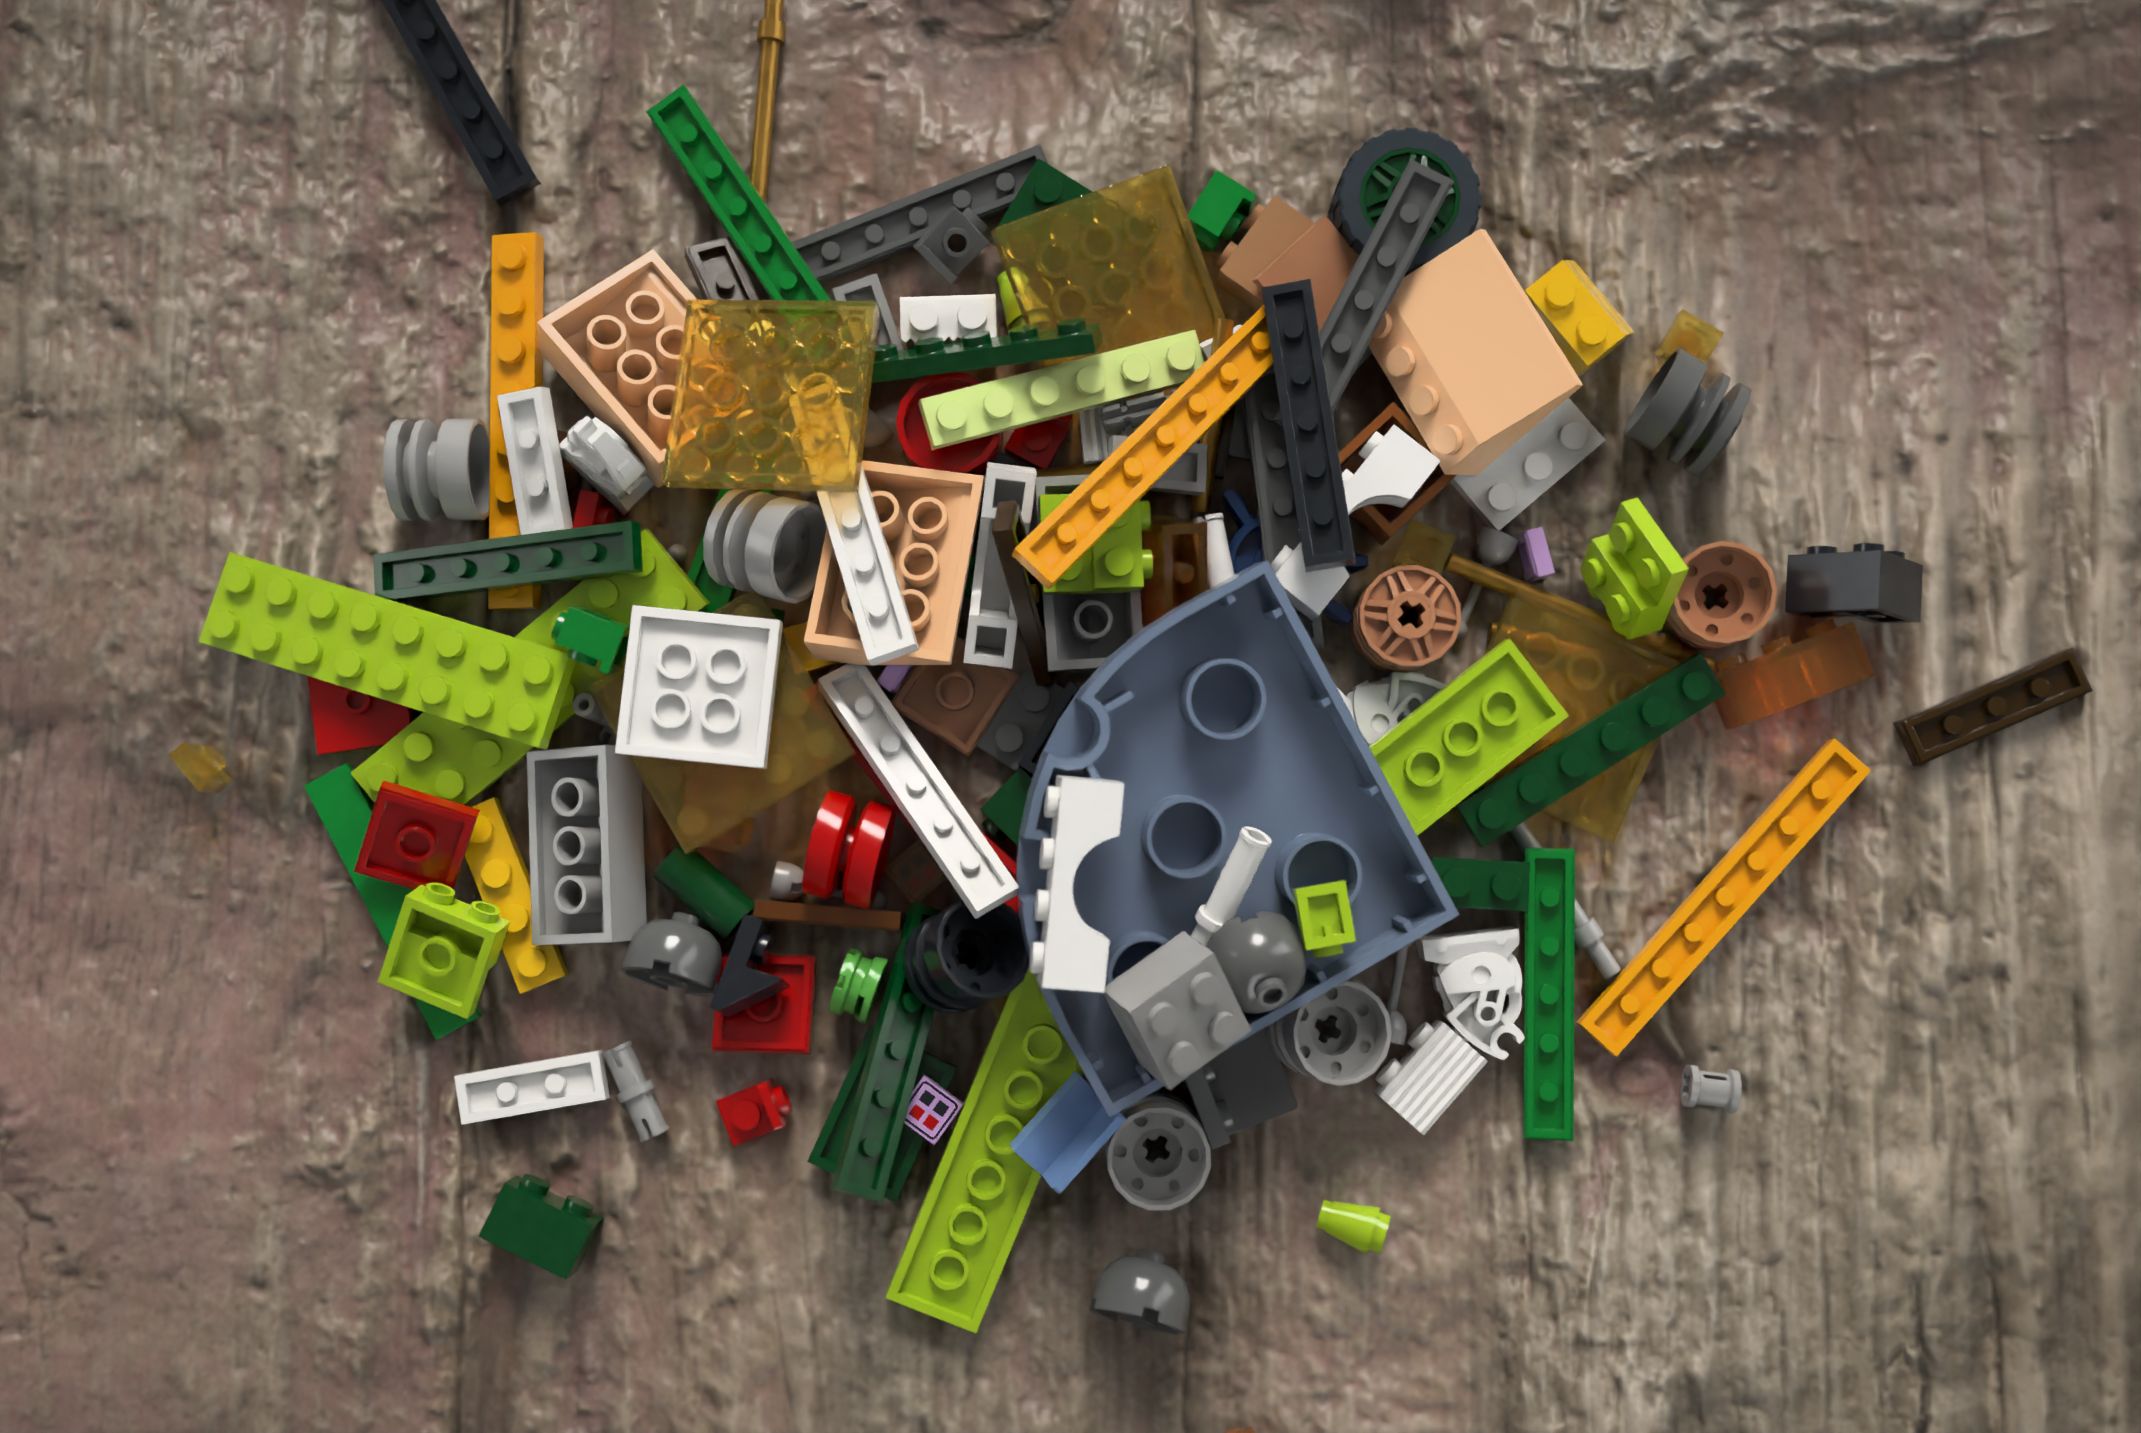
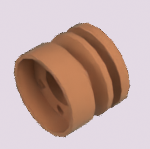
[1664,541,1777,650]
[1349,565,1461,674]

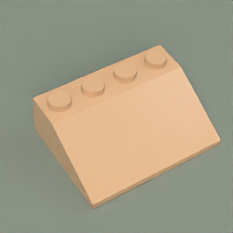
[1368,229,1583,475]
[537,250,753,488]
[804,460,985,665]

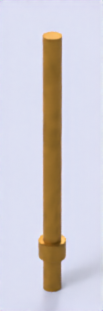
[742,0,786,264]
[1444,552,1715,669]

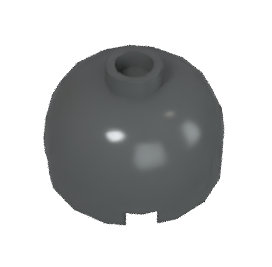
[1205,911,1308,1014]
[621,912,723,997]
[1089,1249,1190,1335]

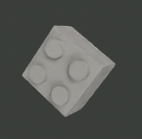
[1103,931,1252,1090]

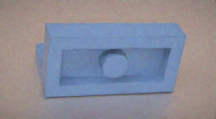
[1009,1071,1126,1194]

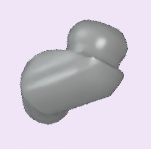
[573,693,620,745]

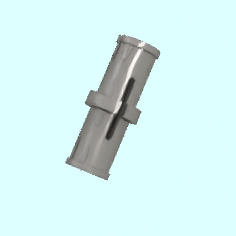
[602,1040,670,1142]

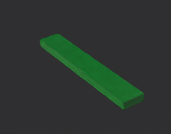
[646,84,837,337]
[304,763,483,1040]
[1524,847,1575,1141]

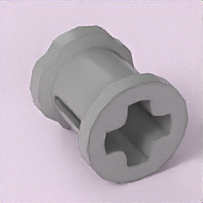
[1680,1065,1742,1114]

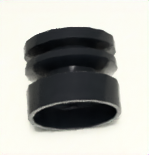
[903,899,1030,1015]

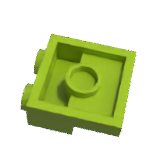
[1038,494,1153,595]
[1580,497,1689,640]
[377,882,511,1019]

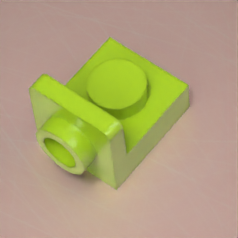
[1292,880,1356,958]

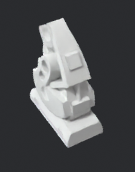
[559,415,655,516]
[1337,672,1446,746]
[1415,925,1525,1060]

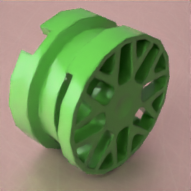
[829,947,889,1024]

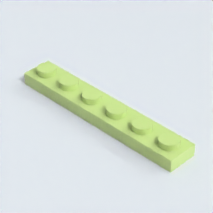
[918,330,1205,450]

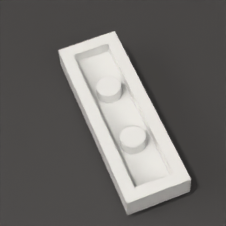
[497,387,573,535]
[454,1050,610,1125]

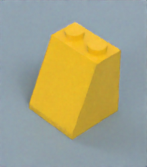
[1524,260,1634,377]

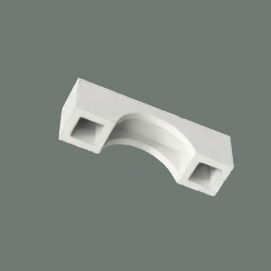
[1270,425,1441,621]
[963,462,1037,669]
[1030,775,1124,993]

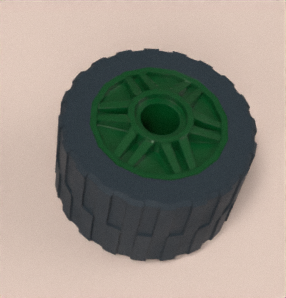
[1328,127,1482,277]

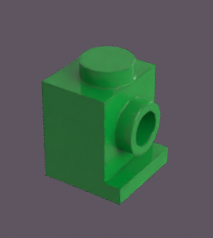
[1184,170,1257,253]
[551,606,630,674]

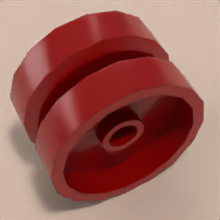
[896,372,1004,476]
[802,790,897,909]

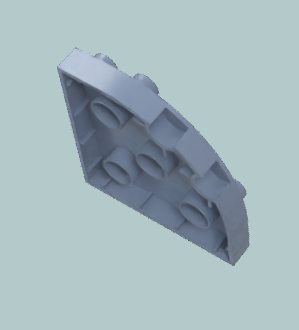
[1016,560,1460,1117]

